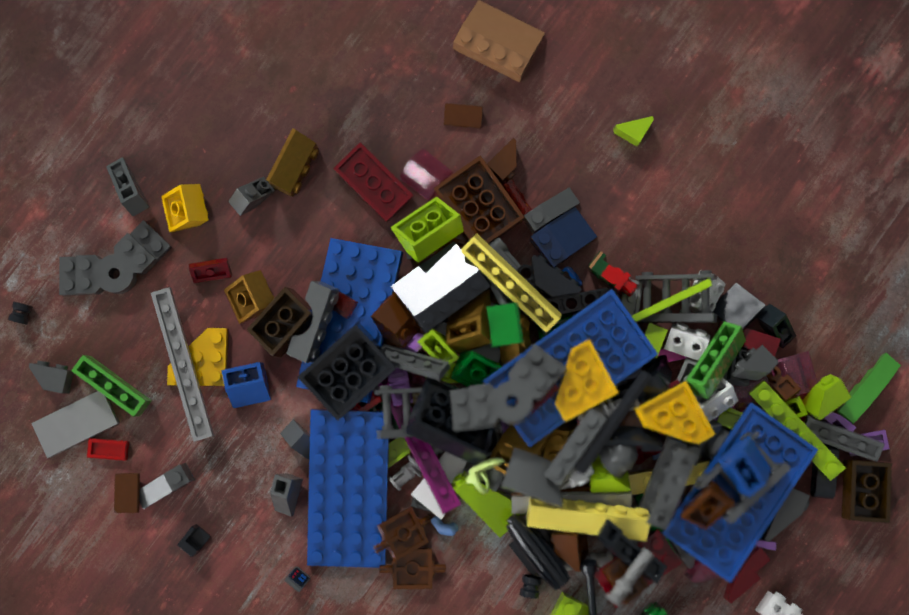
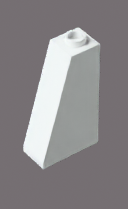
[411,452,467,520]

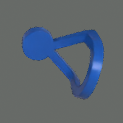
[562,266,582,287]

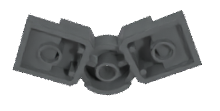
[59,220,172,296]
[450,344,567,432]

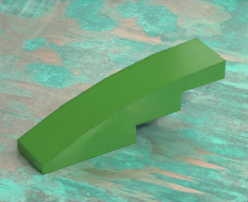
[837,353,901,424]

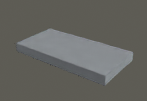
[31,391,120,458]

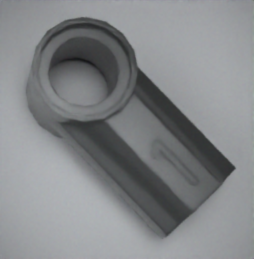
[489,237,521,270]

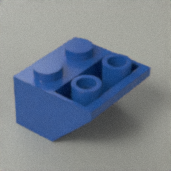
[221,362,272,409]
[717,435,771,497]

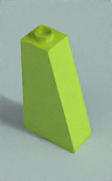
[451,471,525,538]

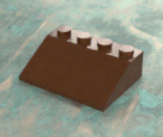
[433,155,525,244]

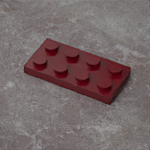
[333,142,414,222]
[594,529,682,608]

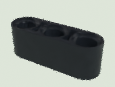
[810,443,839,499]

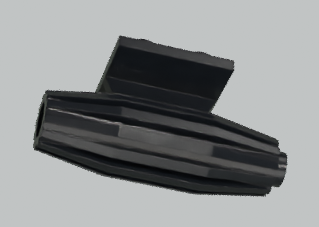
[506,513,570,590]

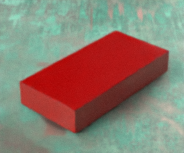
[87,438,129,461]

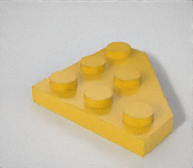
[167,328,228,386]
[555,339,618,422]
[634,381,715,444]

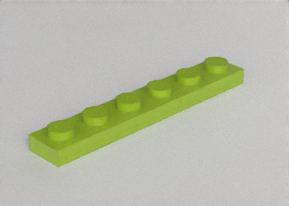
[749,380,846,481]

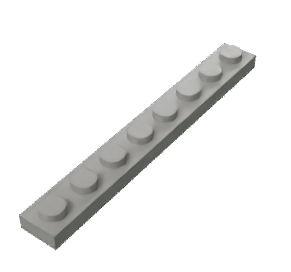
[151,287,214,442]

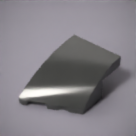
[502,448,563,508]

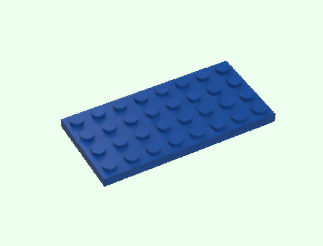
[296,238,404,403]
[483,289,658,447]
[661,403,818,583]
[307,409,389,568]

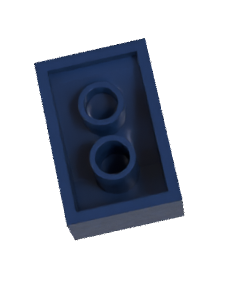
[529,207,597,268]

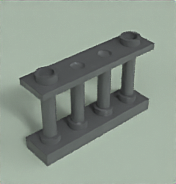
[636,270,717,323]
[374,383,450,439]
[694,432,791,524]
[638,436,698,530]

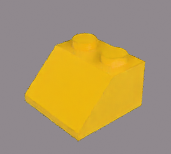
[161,184,209,232]

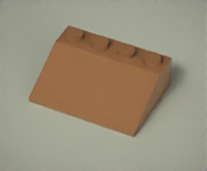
[453,0,545,82]

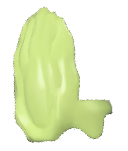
[466,458,504,494]

